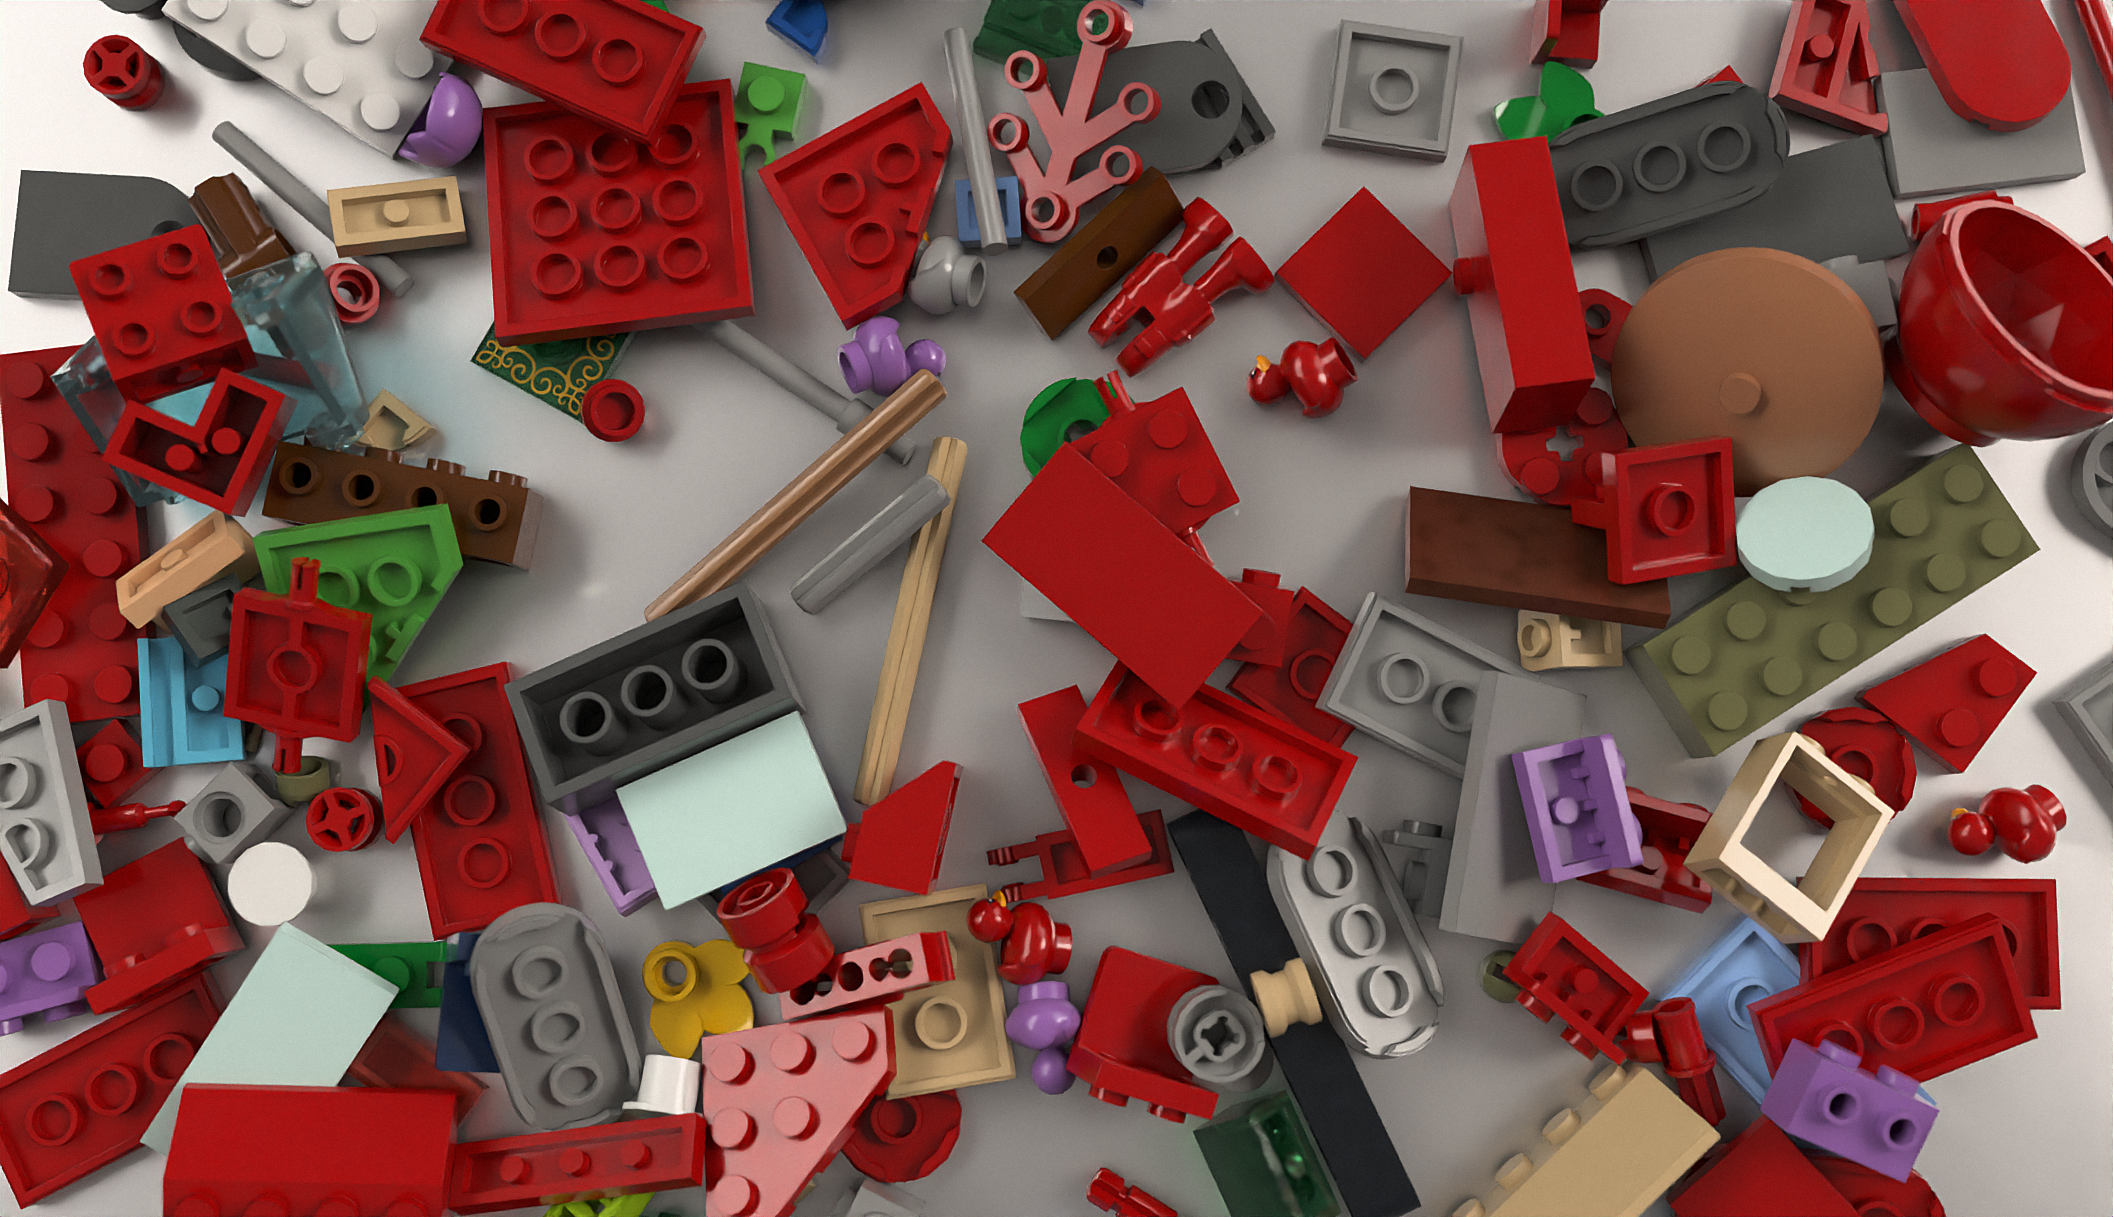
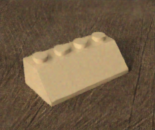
[1451,1060,1721,1217]

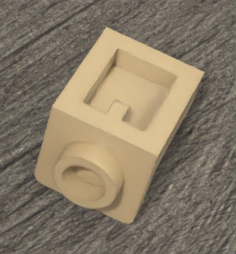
[1517,609,1624,672]

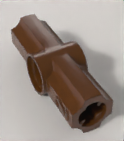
[187,172,338,360]

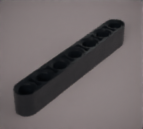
[1166,808,1421,1217]

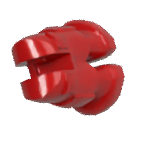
[1087,197,1275,378]

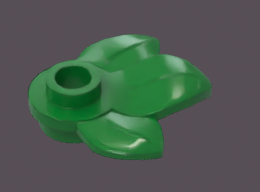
[1493,61,1606,143]

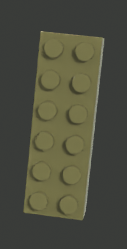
[1622,443,2041,759]

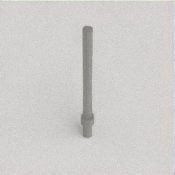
[689,320,917,465]

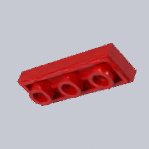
[1017,684,1152,881]

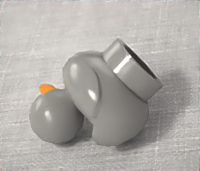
[907,232,986,315]

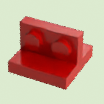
[1571,435,1737,585]

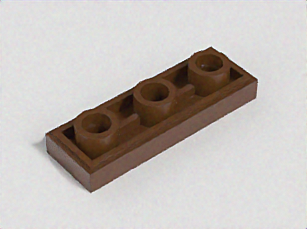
[1013,166,1184,341]

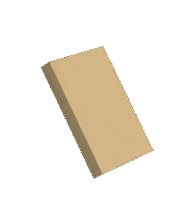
[859,883,1017,1100]

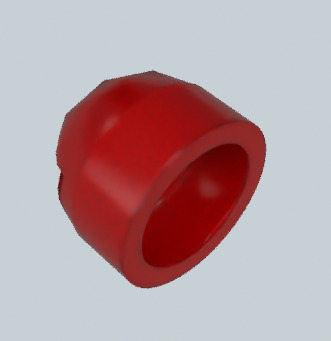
[1616,1010,1667,1064]

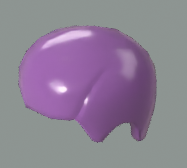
[399,71,482,168]

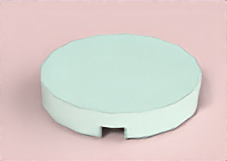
[1735,476,1875,593]

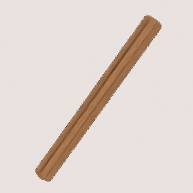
[644,368,947,623]

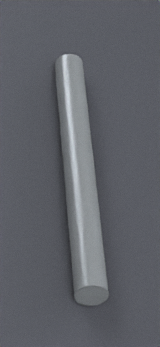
[943,27,1008,256]
[212,121,413,297]

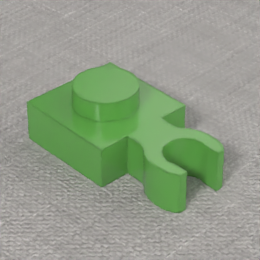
[734,62,808,173]

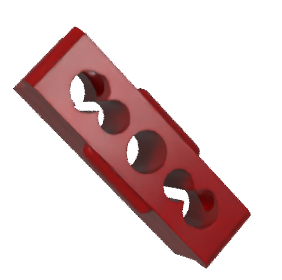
[778,931,956,1021]

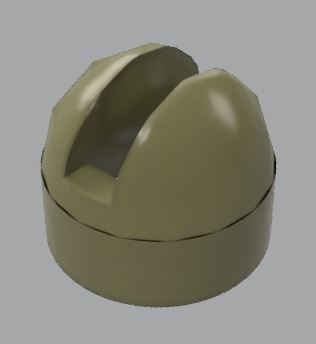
[274,756,330,809]
[1478,950,1522,1003]

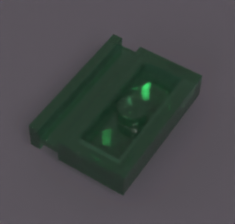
[973,0,1109,84]

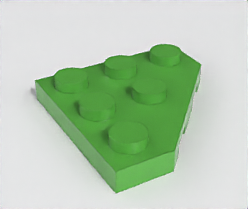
[252,503,464,713]

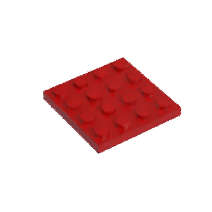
[482,78,755,348]

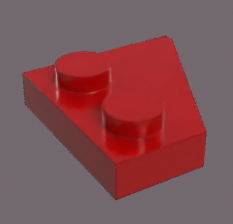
[1768,0,1889,138]
[1853,633,2037,774]

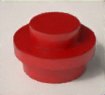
[580,379,645,442]

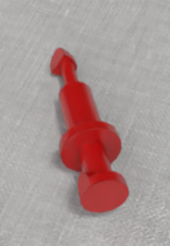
[87,800,187,844]

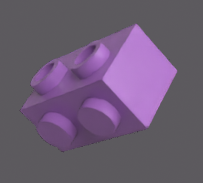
[1759,1038,1940,1183]

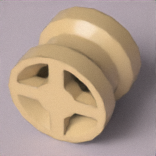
[1249,957,1322,1038]

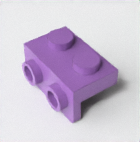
[1511,734,1643,883]

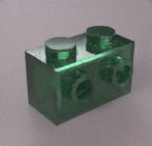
[1192,1089,1342,1217]

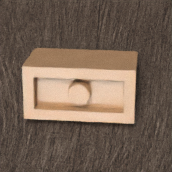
[115,510,261,634]

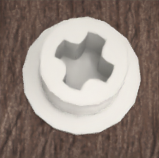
[228,842,318,926]
[622,1055,704,1118]

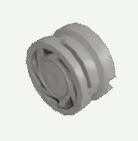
[1167,984,1266,1083]

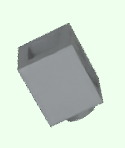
[174,762,297,864]

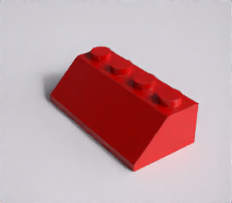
[163,1083,458,1217]

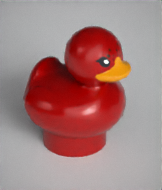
[1246,337,1358,419]
[1947,784,2067,864]
[966,890,1072,986]

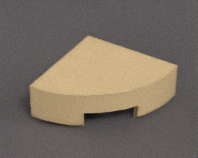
[343,388,437,453]

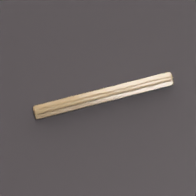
[853,436,967,806]

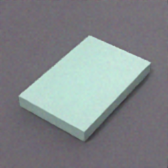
[616,711,848,911]

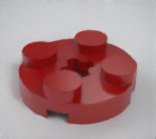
[1497,387,1628,508]

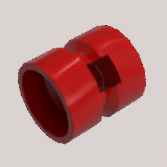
[716,867,835,994]

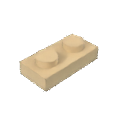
[327,176,467,258]

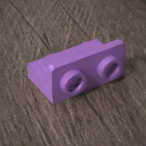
[0,921,106,1037]

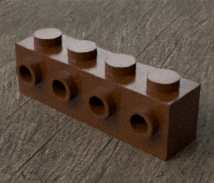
[261,434,545,571]

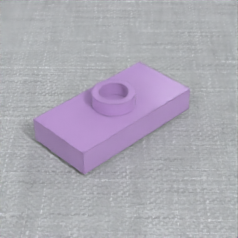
[563,796,659,917]

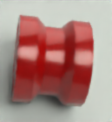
[83,34,166,112]
[305,787,385,852]

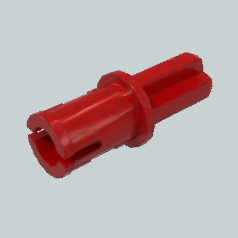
[1652,997,1726,1128]

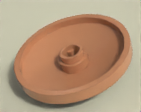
[1611,247,1885,497]

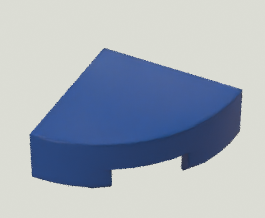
[765,0,829,64]

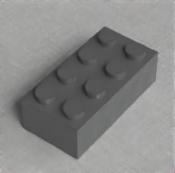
[503,580,807,817]

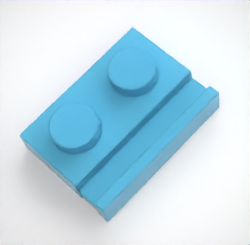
[137,636,247,769]

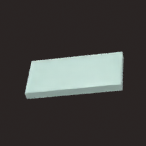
[139,921,400,1157]

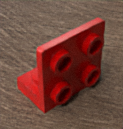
[69,224,259,404]
[72,837,246,1015]

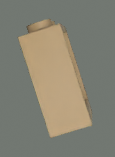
[1683,731,1894,944]

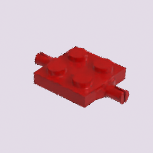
[1069,370,1240,566]
[223,557,373,774]

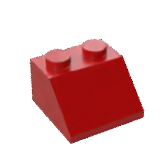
[841,760,963,895]

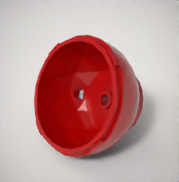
[1884,199,2113,448]

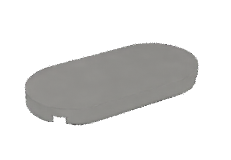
[1266,808,1444,1060]
[470,903,643,1131]

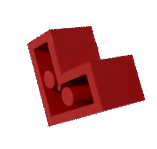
[101,367,298,517]

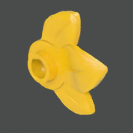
[642,939,755,1060]

